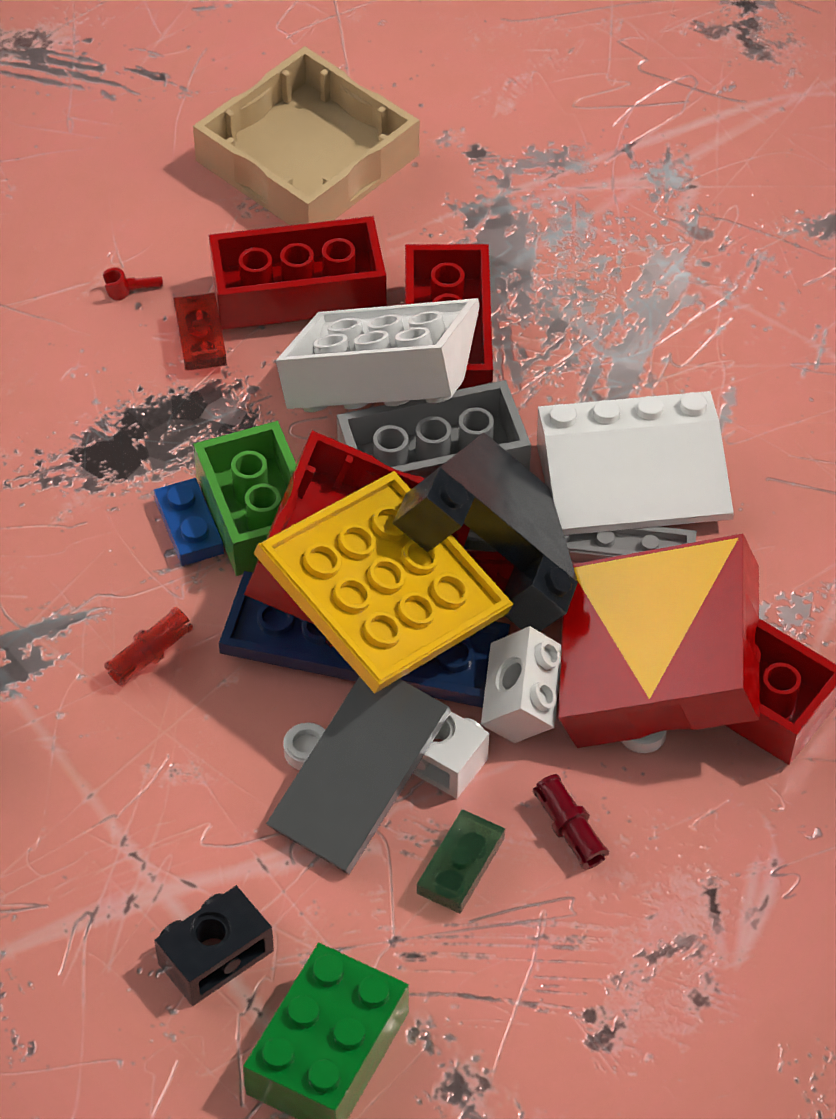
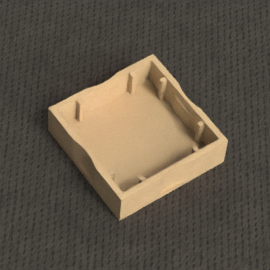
[193,46,420,225]

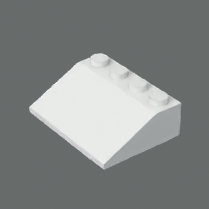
[276,298,480,412]
[537,391,734,535]

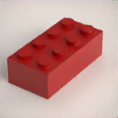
[209,216,387,330]
[405,244,493,390]
[725,618,836,765]

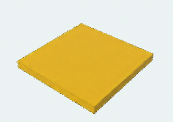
[254,471,513,694]

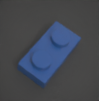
[154,478,224,566]

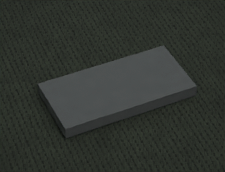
[266,676,451,874]

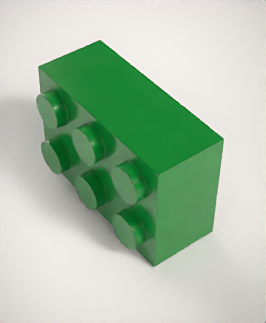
[243,942,409,1119]

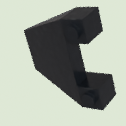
[393,432,578,632]

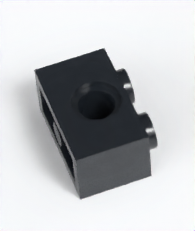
[154,885,274,1006]

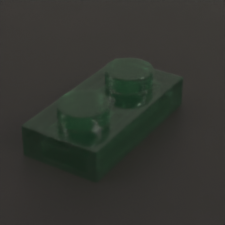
[417,809,505,914]

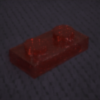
[174,292,227,371]

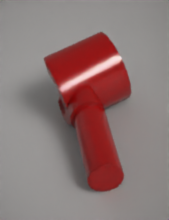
[103,267,163,301]

